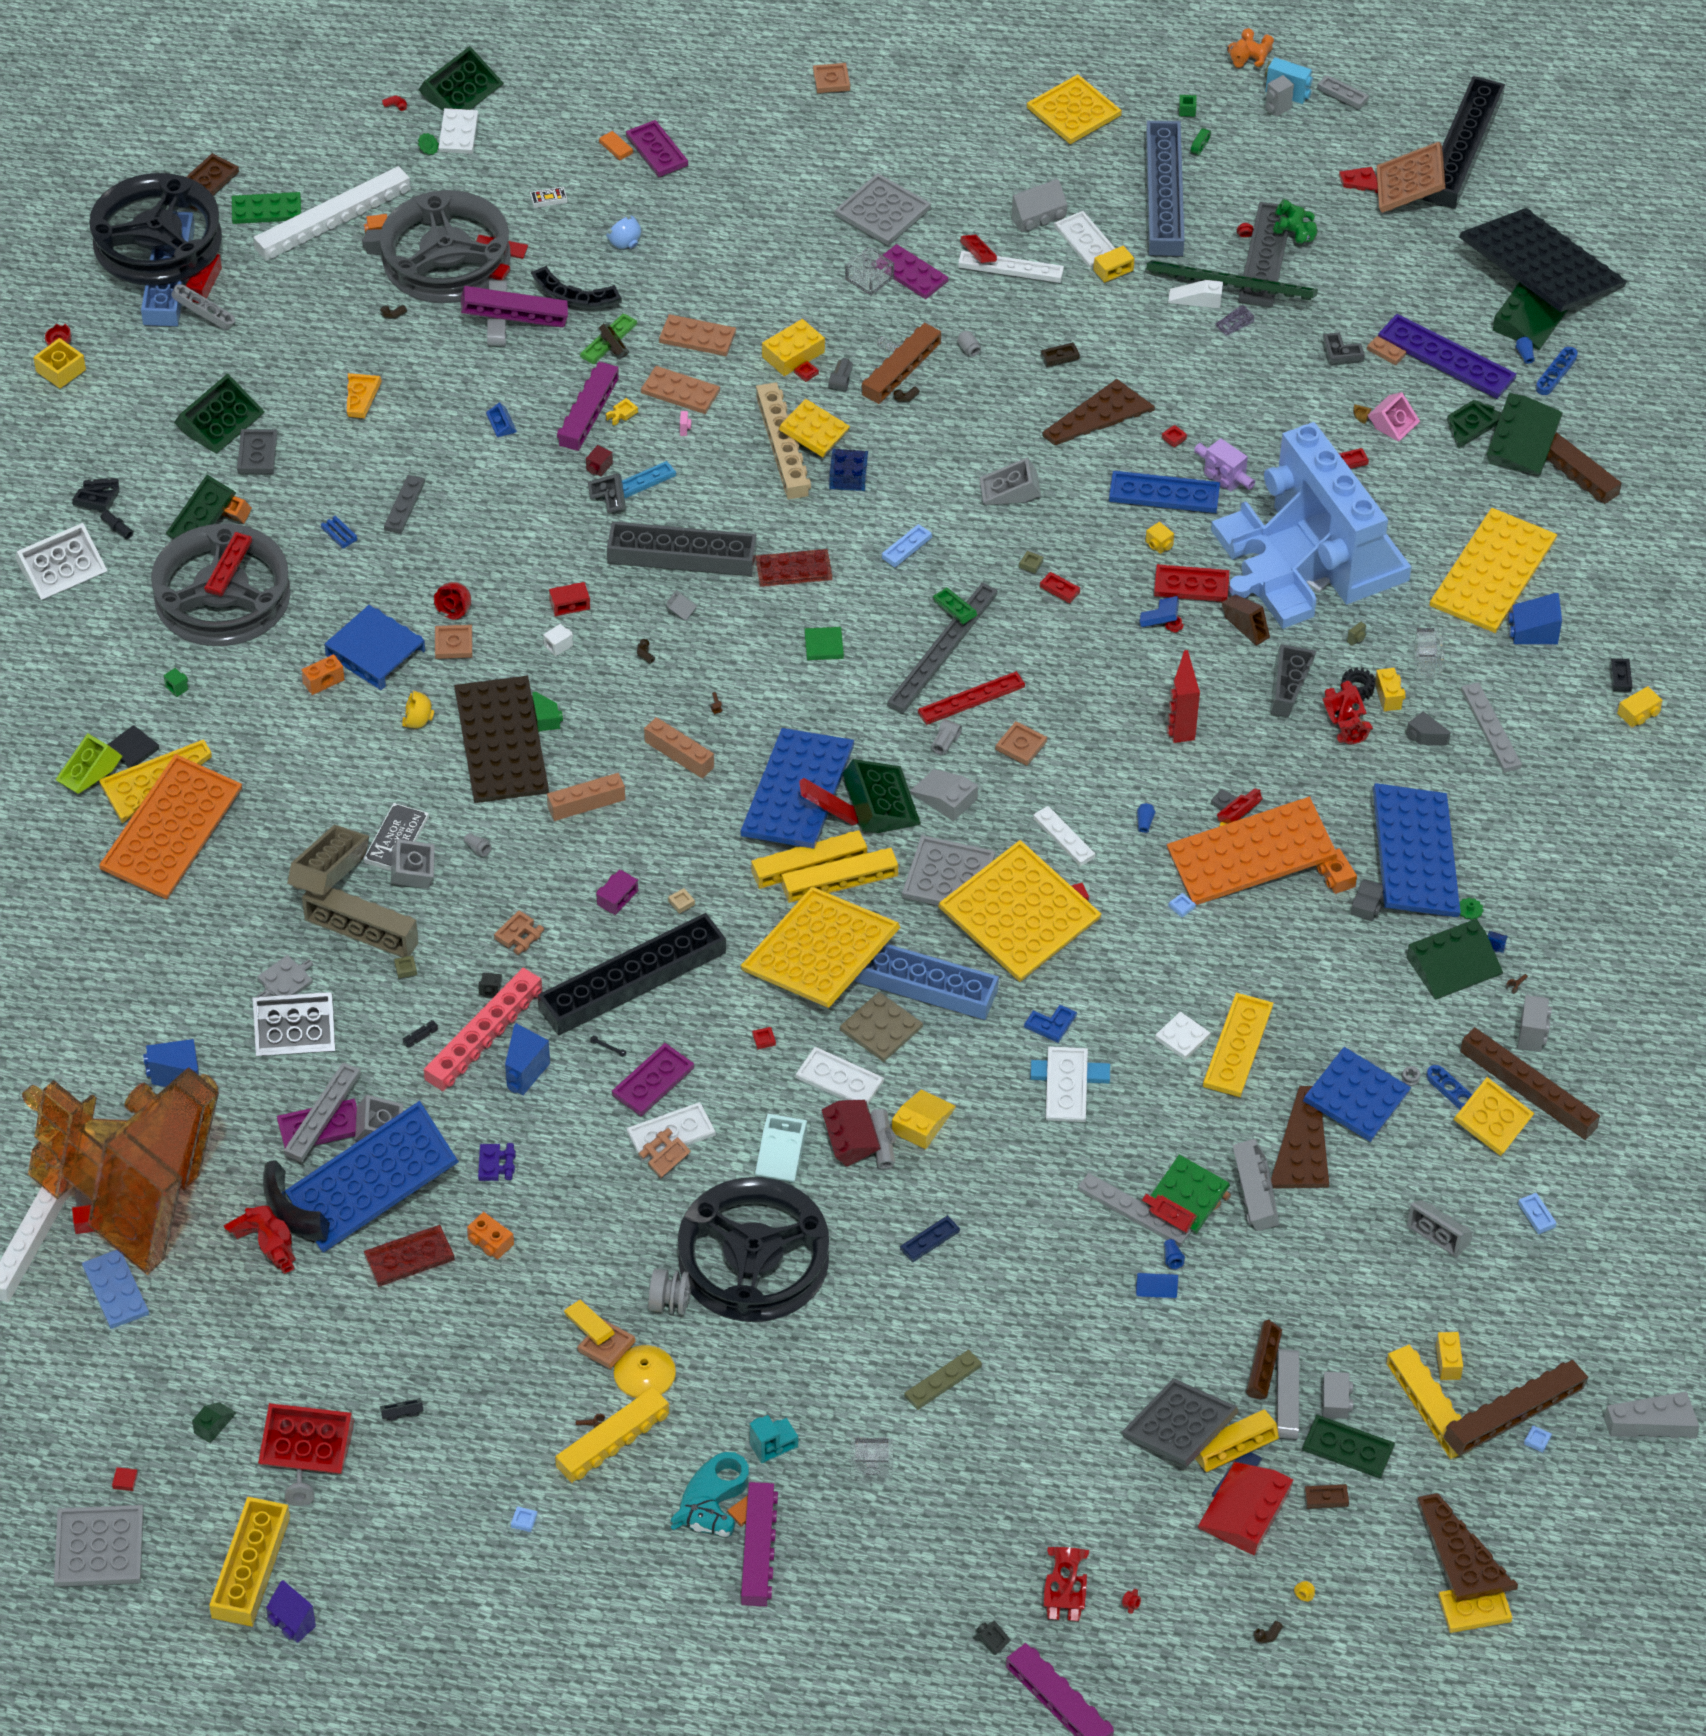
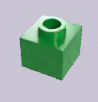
[1179,94,1197,117]
[163,668,188,697]

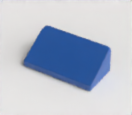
[486,402,517,437]
[1136,1273,1178,1298]

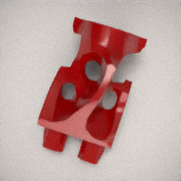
[1323,681,1373,745]
[223,1205,296,1274]
[1044,1547,1089,1622]

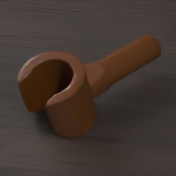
[710,692,723,714]
[1506,974,1528,994]
[576,1413,605,1428]

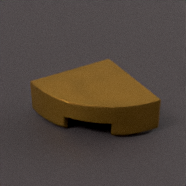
[1353,404,1371,424]

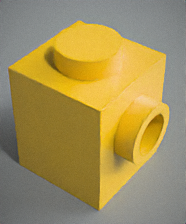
[1145,521,1174,554]

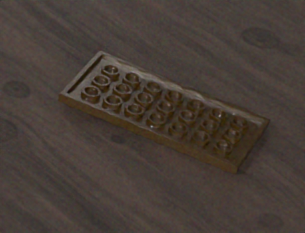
[454,675,549,803]

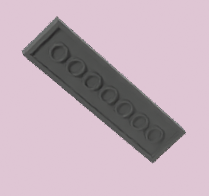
[1238,201,1289,307]

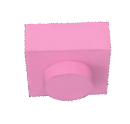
[680,411,691,436]

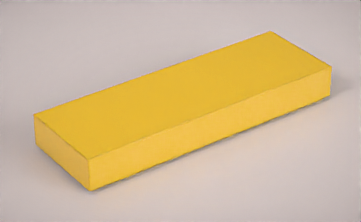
[564,1299,615,1345]

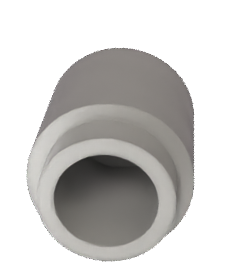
[957,331,981,357]

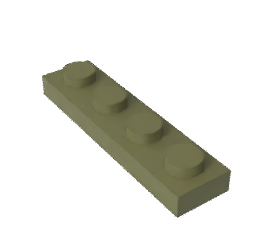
[904,1349,982,1410]

